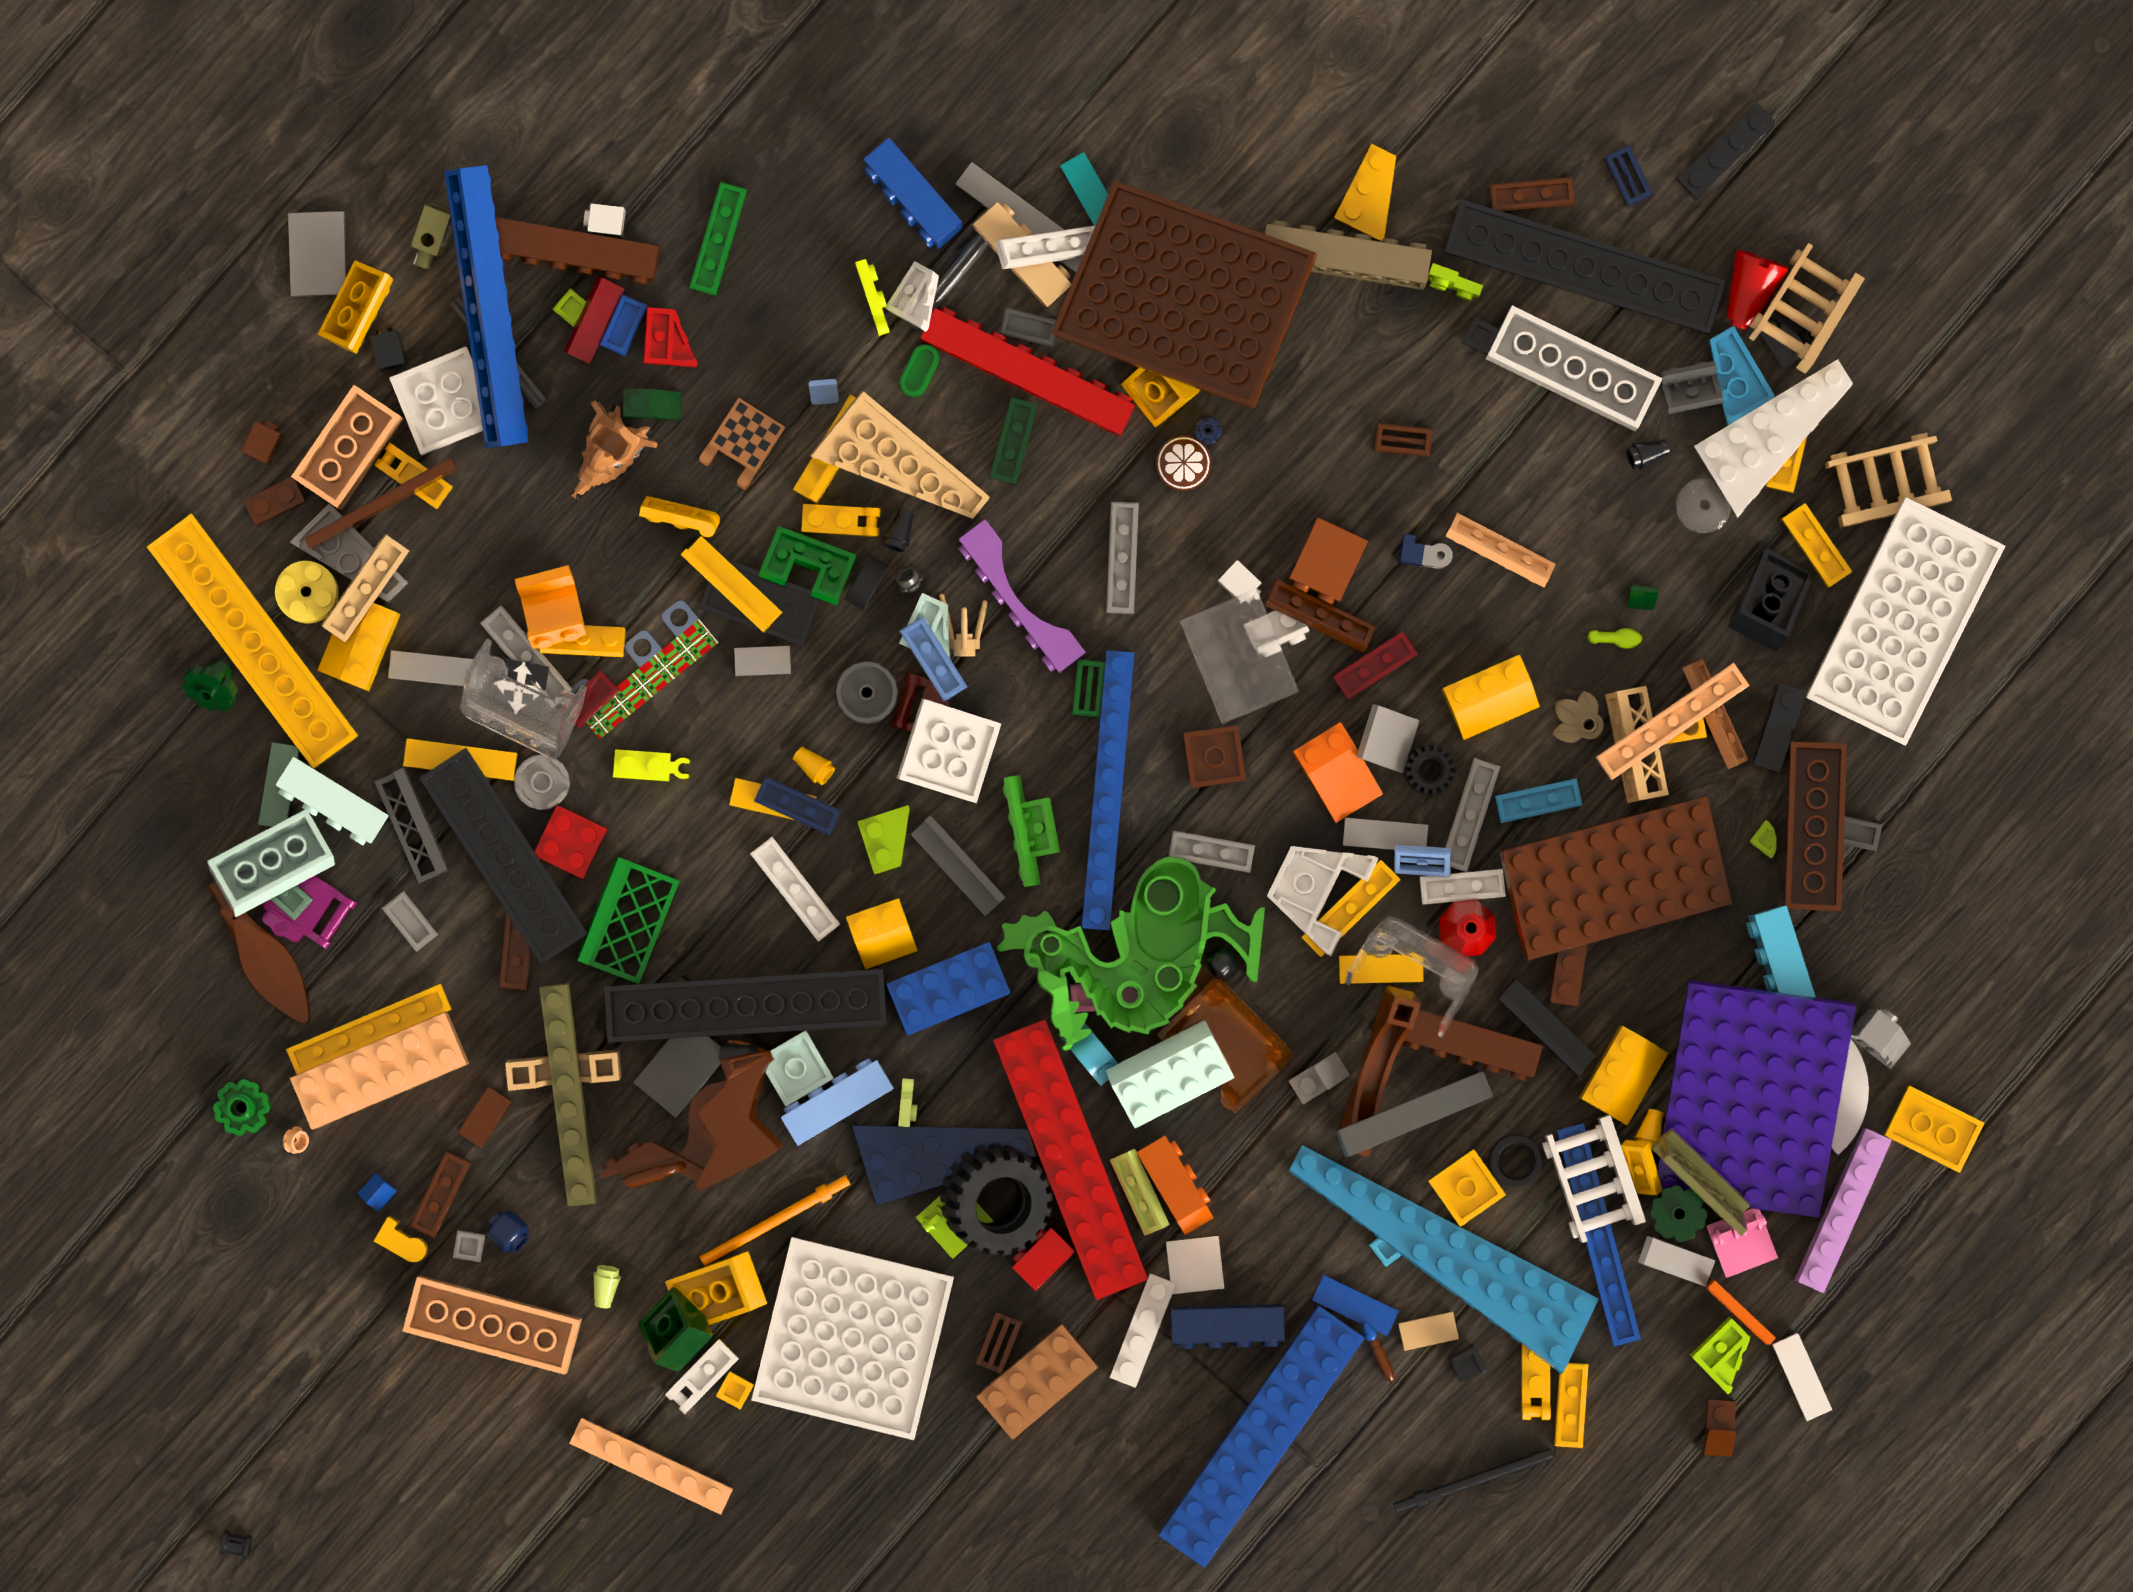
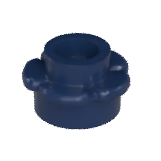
[1194,417,1222,444]

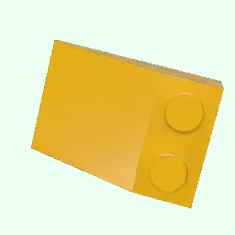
[665,1251,767,1325]

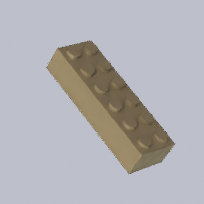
[1264,220,1432,290]

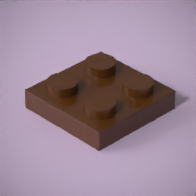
[1183,725,1246,788]

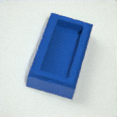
[600,294,648,357]

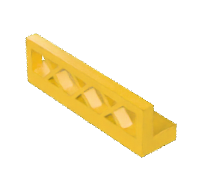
[793,394,856,504]
[681,536,782,633]

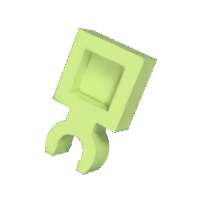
[898,1078,917,1127]

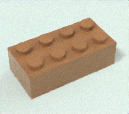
[977,1323,1098,1440]

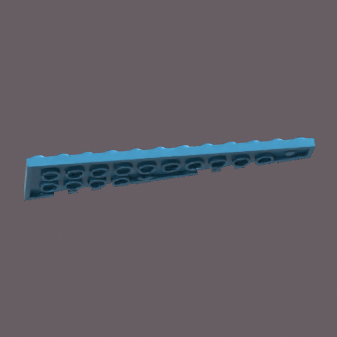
[1289,1145,1599,1374]

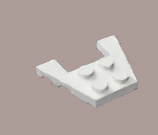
[1267,846,1378,956]

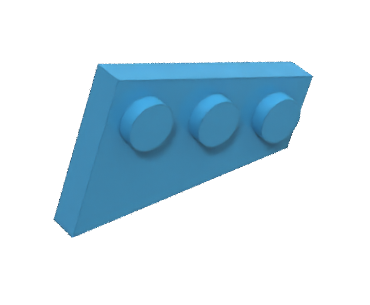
[1709,326,1775,426]

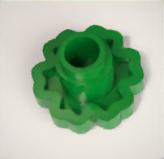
[213,1079,271,1136]

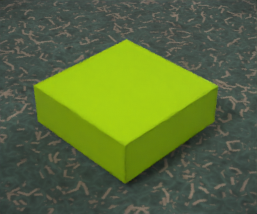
[553,288,586,327]

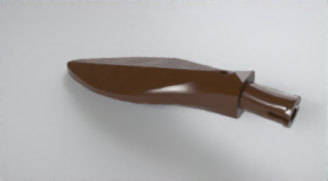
[208,881,310,1024]

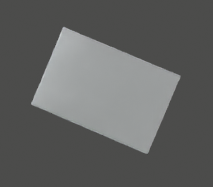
[288,211,347,297]

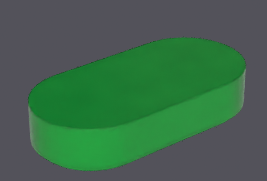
[900,344,939,397]

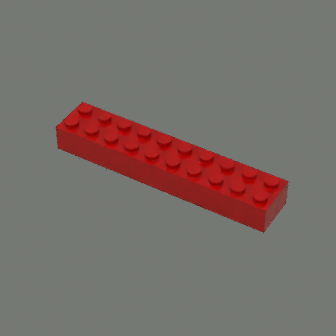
[993,1019,1148,1300]

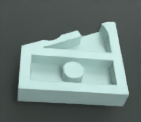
[899,593,950,658]

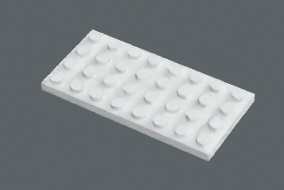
[1805,497,2005,746]

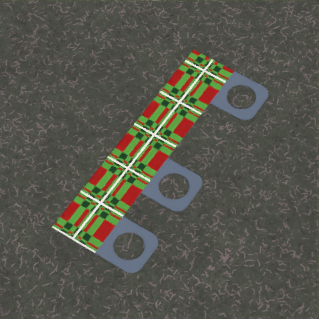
[566,600,718,739]

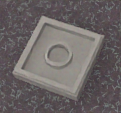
[1356,704,1420,773]

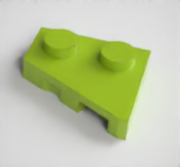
[858,805,910,875]
[1690,1316,1750,1394]

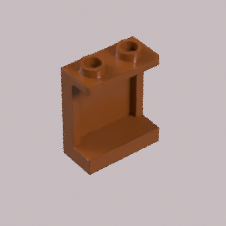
[1289,518,1368,605]

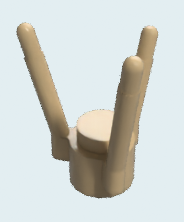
[939,594,988,656]

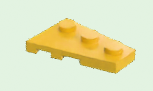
[1334,144,1396,242]

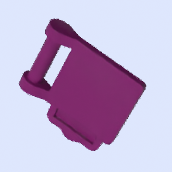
[262,876,357,949]

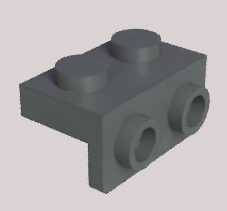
[1661,361,1723,414]

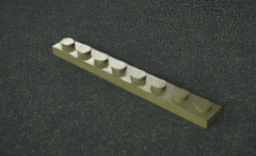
[539,983,597,1206]

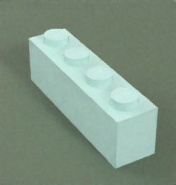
[276,757,389,846]

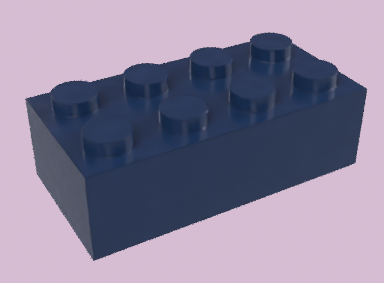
[1170,1304,1285,1349]

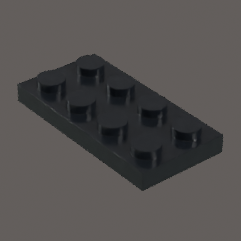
[699,558,821,647]

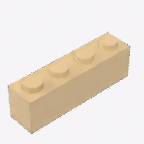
[971,202,1071,307]

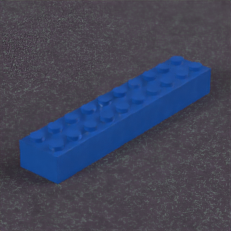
[1158,1304,1365,1568]

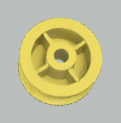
[275,561,339,624]

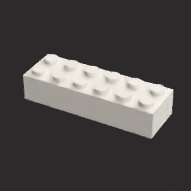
[1486,306,1662,431]

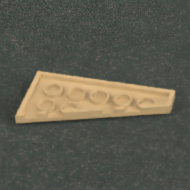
[810,391,990,519]

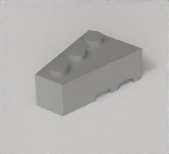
[1851,1009,1911,1070]

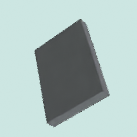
[633,1036,721,1118]

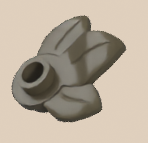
[1553,691,1604,743]

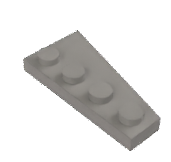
[290,503,408,602]

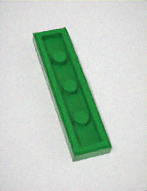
[689,182,747,296]

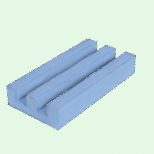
[1394,845,1451,877]

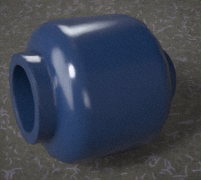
[487,1211,529,1252]

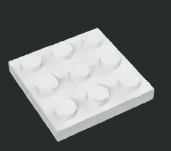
[390,346,483,455]
[897,699,1001,803]

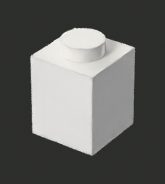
[584,204,626,238]
[1218,560,1261,605]

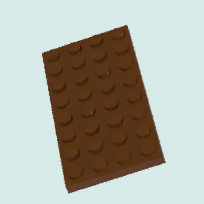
[1499,796,1732,960]

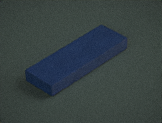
[754,776,841,836]

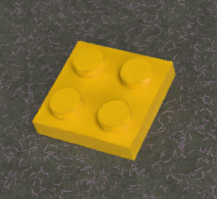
[1428,1149,1506,1227]

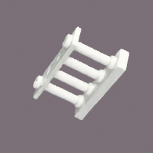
[1542,1115,1646,1243]

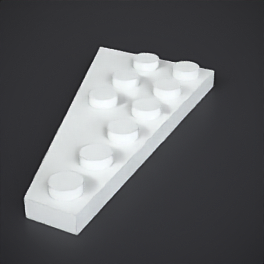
[1694,359,1853,518]

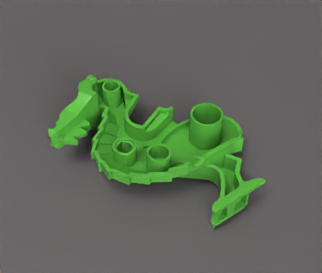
[997,857,1265,1051]

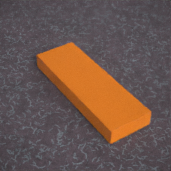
[1706,1279,1776,1345]

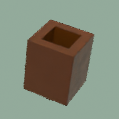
[241,420,283,465]

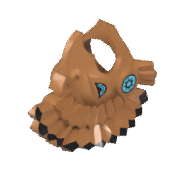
[571,400,657,500]

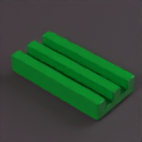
[1072,659,1105,718]

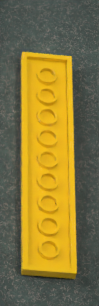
[147,514,359,769]

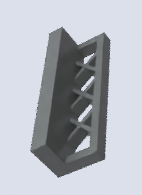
[375,768,450,884]
[910,815,1006,916]

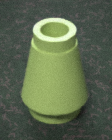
[593,1265,621,1308]

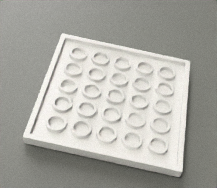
[752,1237,954,1440]

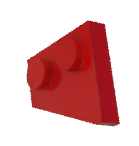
[643,307,697,368]

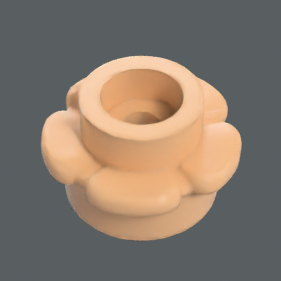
[283,1126,309,1154]

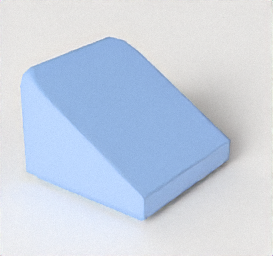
[809,379,839,405]

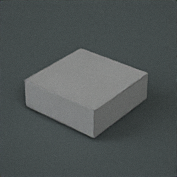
[453,1230,486,1262]

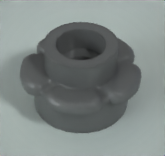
[896,567,923,593]

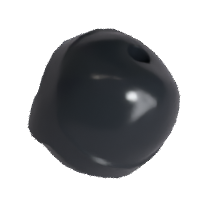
[1206,947,1237,979]

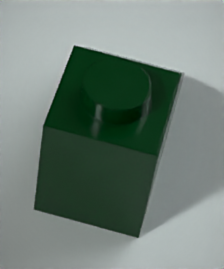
[623,389,681,420]

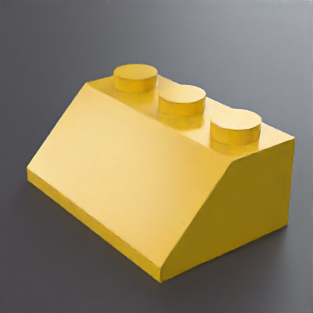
[317,260,394,354]
[317,603,401,691]
[1441,655,1540,740]
[1579,1026,1668,1126]

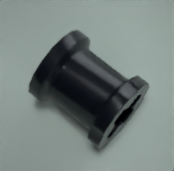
[219,1530,253,1560]

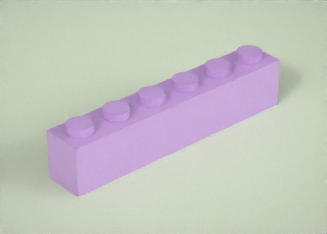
[1794,1128,1892,1293]

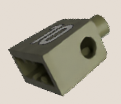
[411,203,453,269]

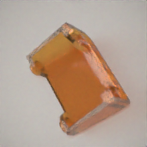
[1157,978,1292,1114]

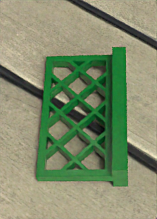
[576,856,679,984]

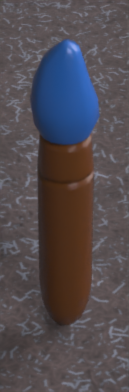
[1362,1322,1395,1382]

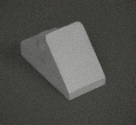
[1288,1052,1350,1104]

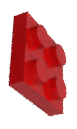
[535,805,608,879]

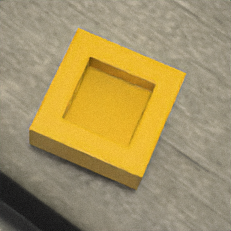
[716,1371,754,1409]

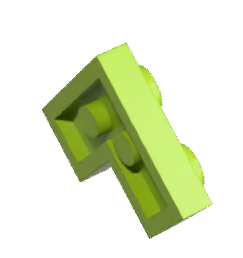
[1427,263,1483,301]

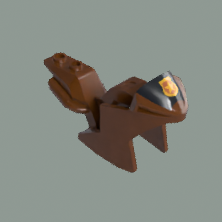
[599,1040,783,1192]

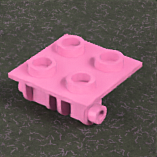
[1706,1208,1778,1278]

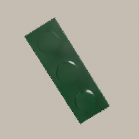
[990,397,1038,485]

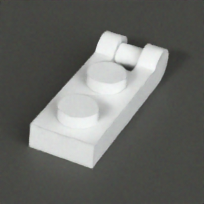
[665,1339,739,1414]

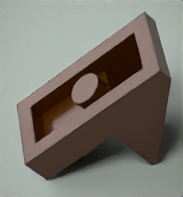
[1703,1399,1737,1457]

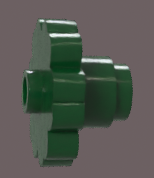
[182,661,238,712]
[1649,1185,1707,1242]

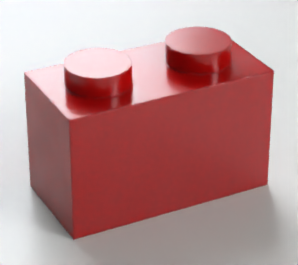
[1012,1227,1075,1291]

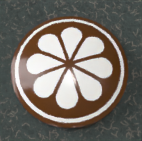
[1156,435,1211,491]

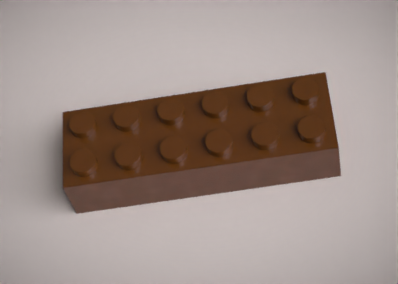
[1784,742,1847,912]

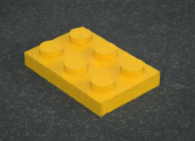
[1884,1085,1984,1173]

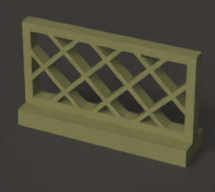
[1652,1127,1750,1236]

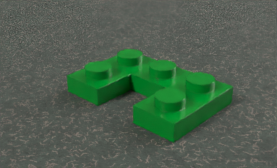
[759,526,856,605]

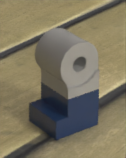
[1398,534,1453,569]

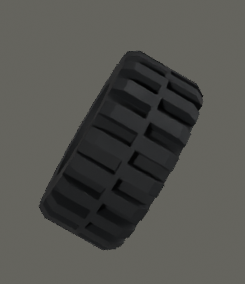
[940,1144,1052,1256]

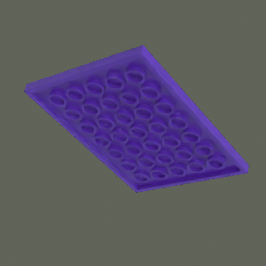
[1657,980,1856,1218]

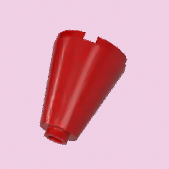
[1727,249,1789,330]

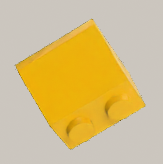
[1121,368,1201,428]
[846,898,918,970]

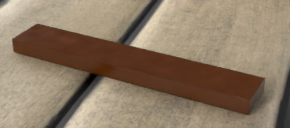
[304,458,458,550]

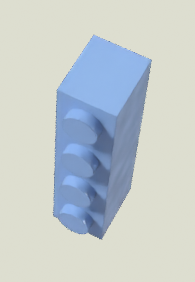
[781,1058,894,1146]

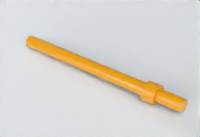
[700,1175,851,1266]

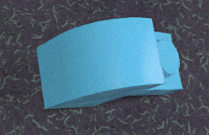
[1061,1023,1118,1086]

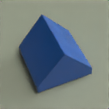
[358,1172,397,1212]

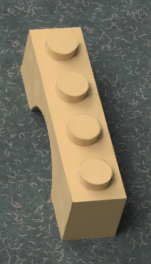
[505,1049,622,1091]

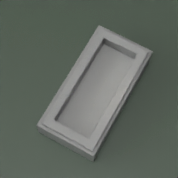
[734,646,791,676]
[382,891,439,952]

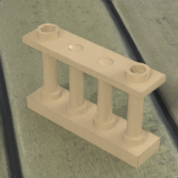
[1749,243,1865,374]
[1825,433,1952,528]

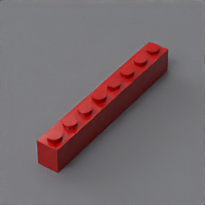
[920,307,1135,437]

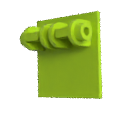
[916,1196,994,1259]

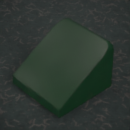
[1627,585,1659,610]

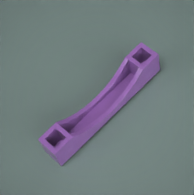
[958,519,1086,674]

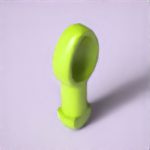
[1587,628,1642,649]

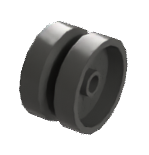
[836,662,898,724]

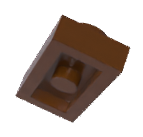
[243,477,306,526]

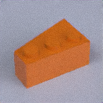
[1136,1136,1214,1235]

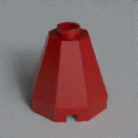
[1439,900,1496,957]

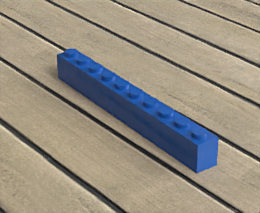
[444,165,528,448]
[1082,650,1134,931]

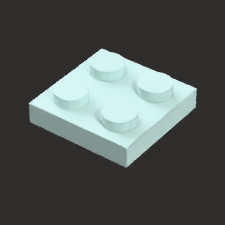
[766,1030,834,1106]

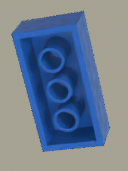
[864,138,963,250]
[886,942,1011,1036]

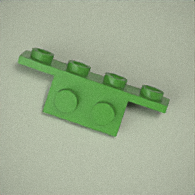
[1003,775,1060,887]

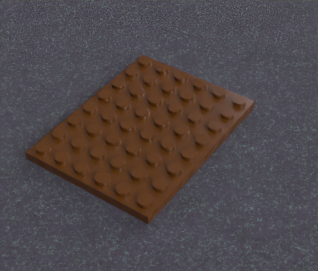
[1051,180,1317,409]

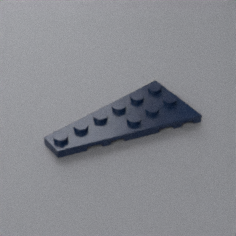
[852,1125,1036,1205]

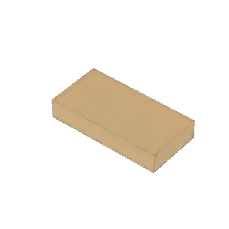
[1398,1311,1459,1351]

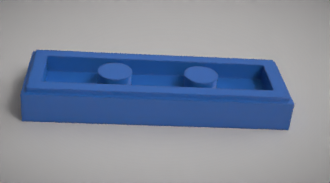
[1311,1275,1399,1336]

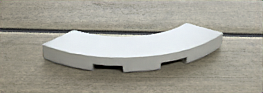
[1832,1040,1869,1155]

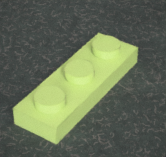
[1110,1149,1170,1236]

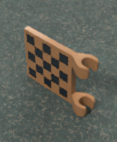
[699,398,785,490]

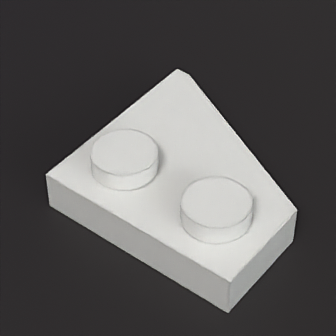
[885,261,939,332]

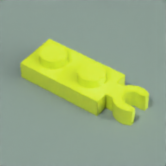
[855,259,890,336]
[613,749,690,781]

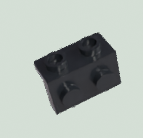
[1760,301,1814,369]

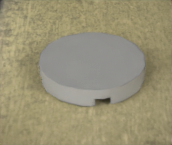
[514,755,570,810]

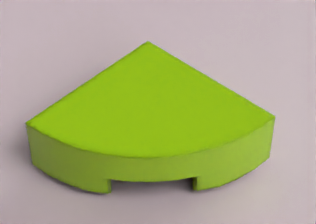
[1749,820,1777,859]

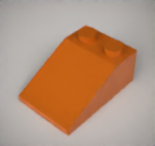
[1292,722,1383,823]

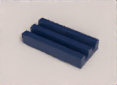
[1604,145,1653,207]

